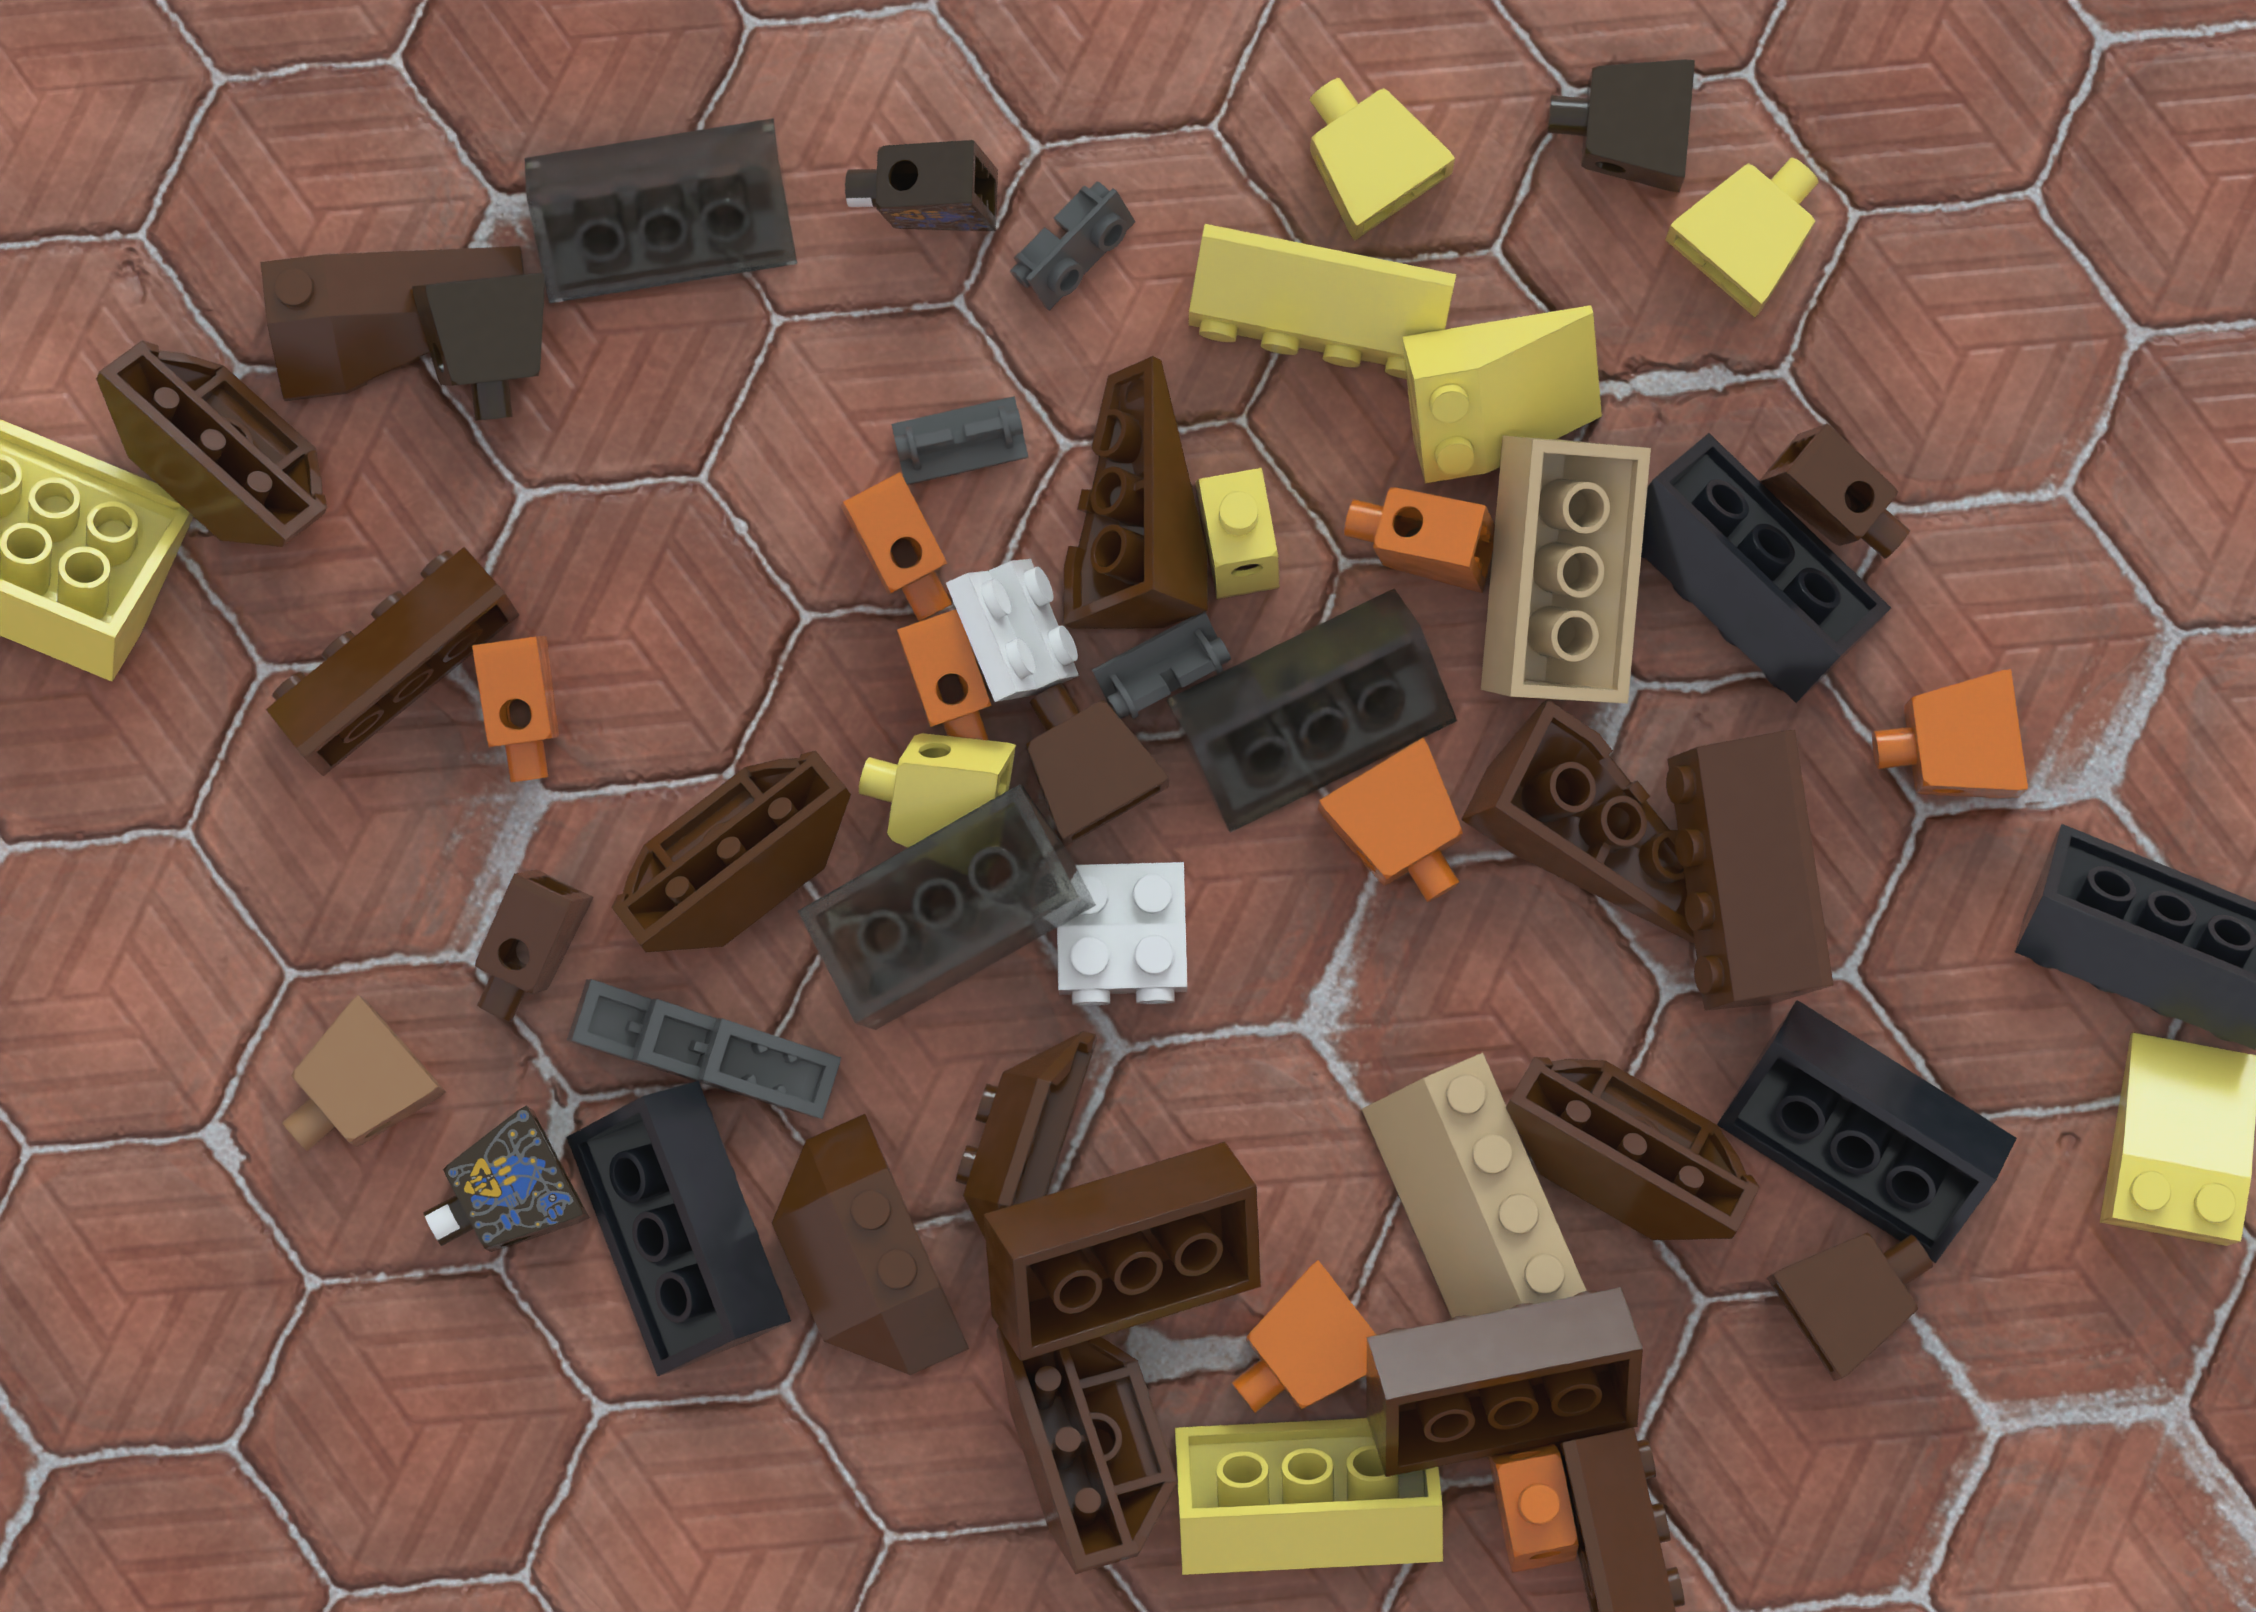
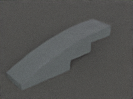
[567,979,841,1119]

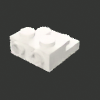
[946,559,1079,702]
[1056,862,1187,1006]

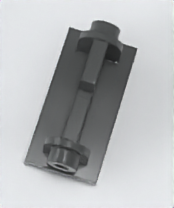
[1010,181,1135,311]
[891,396,1029,485]
[1092,612,1231,719]

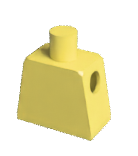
[1309,78,1455,240]
[1665,158,1819,317]
[1195,468,1279,599]
[859,733,1016,878]

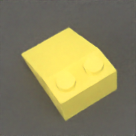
[1402,305,1602,483]
[2100,1033,2256,1246]

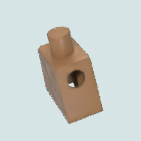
[282,995,446,1151]

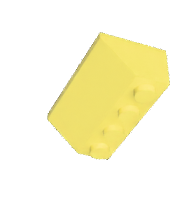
[1189,224,1456,379]
[1175,1418,1443,1575]

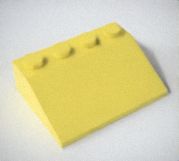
[0,419,193,681]

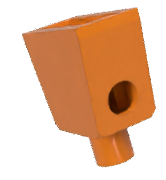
[841,472,952,622]
[1344,487,1495,593]
[896,609,991,740]
[472,636,559,782]
[1872,669,2028,799]
[1317,738,1463,903]
[1231,1260,1376,1413]
[1488,1444,1579,1573]

